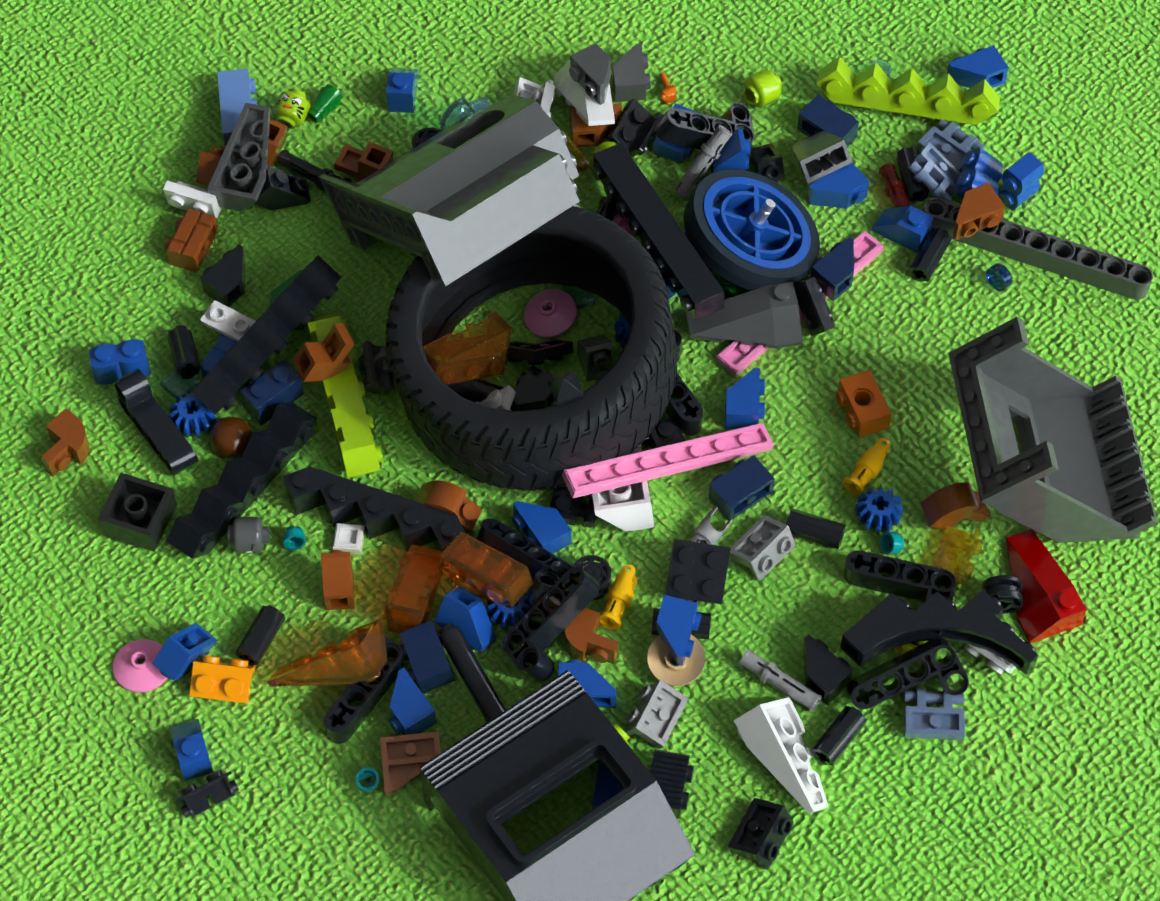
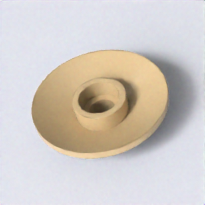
[647,635,705,686]

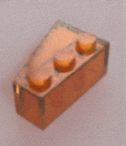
[423,311,512,385]
[440,531,533,608]
[383,544,445,634]

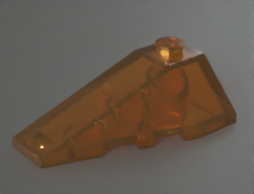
[267,619,387,687]

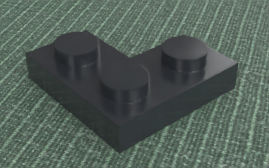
[496,339,574,365]

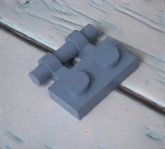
[917,120,985,173]
[908,142,961,201]
[904,688,965,740]

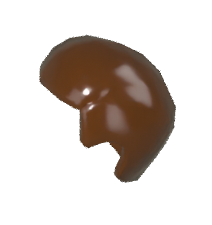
[209,417,252,459]

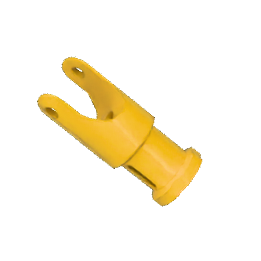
[842,438,891,496]
[600,564,637,630]

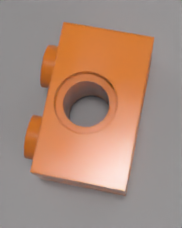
[835,370,892,438]

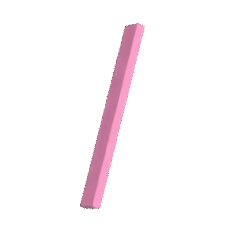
[716,231,884,377]
[562,423,774,498]

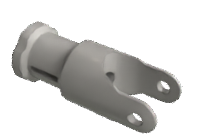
[690,506,732,545]

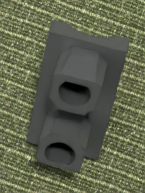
[358,340,395,393]

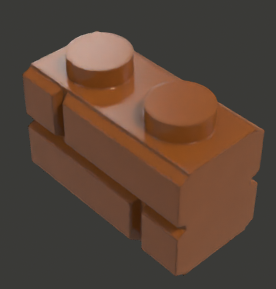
[164,208,219,272]

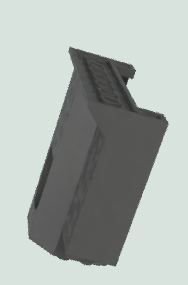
[319,94,580,286]

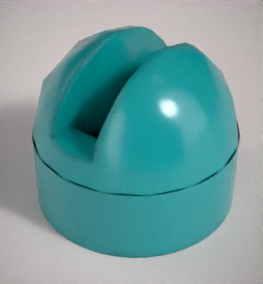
[283,526,306,550]
[880,532,905,555]
[355,767,379,792]

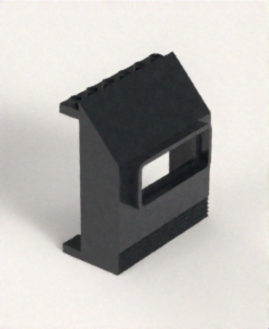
[419,670,695,901]

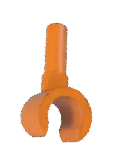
[659,73,677,104]

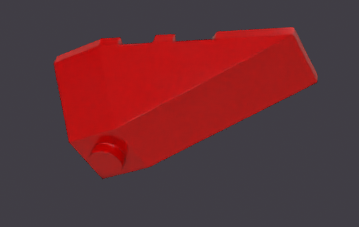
[1006,529,1087,644]

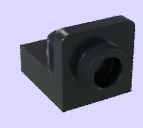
[748,143,785,182]

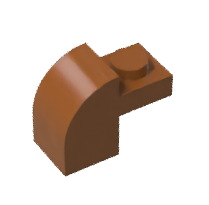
[334,141,393,182]
[293,323,355,382]
[41,408,90,477]
[415,480,482,534]
[921,482,990,530]
[565,608,619,664]

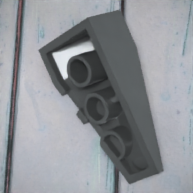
[207,103,271,211]
[686,282,803,349]

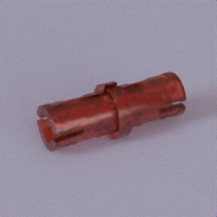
[879,163,912,208]

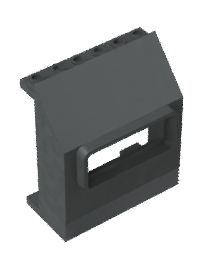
[949,317,1158,543]

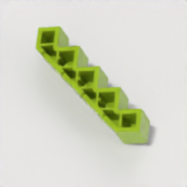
[816,56,1000,125]
[307,311,383,478]

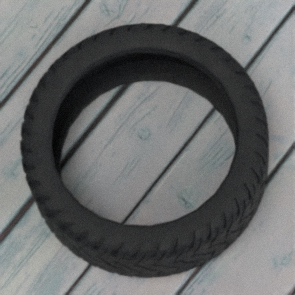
[385,206,677,491]

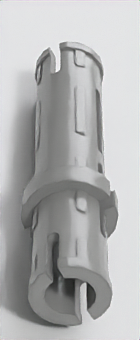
[674,125,733,199]
[739,649,822,712]

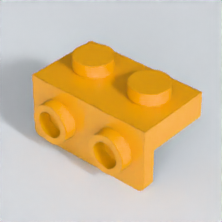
[189,655,256,704]

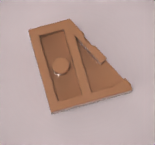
[380,731,441,796]

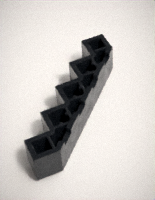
[191,255,342,415]
[166,402,317,559]
[283,466,469,564]

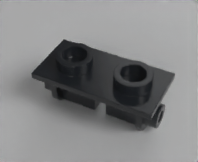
[175,769,239,818]

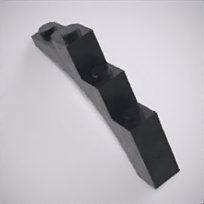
[840,590,1039,675]

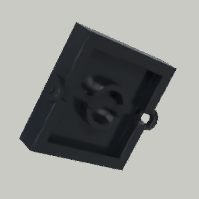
[665,538,731,604]

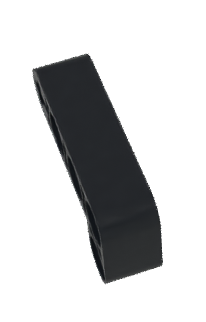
[654,102,754,150]
[665,330,703,436]
[114,368,198,476]
[474,519,573,606]
[844,550,956,602]
[503,567,600,682]
[324,627,404,744]
[847,638,969,709]

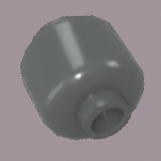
[228,517,270,554]

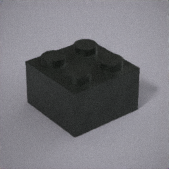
[98,473,177,552]

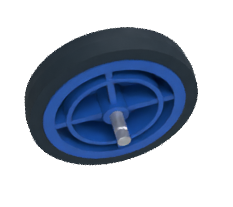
[683,169,820,290]

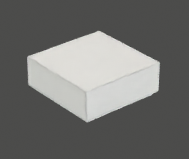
[333,523,365,555]

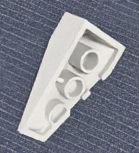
[554,49,615,126]
[592,445,654,532]
[734,697,828,814]

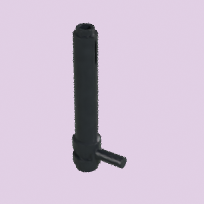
[439,623,506,722]

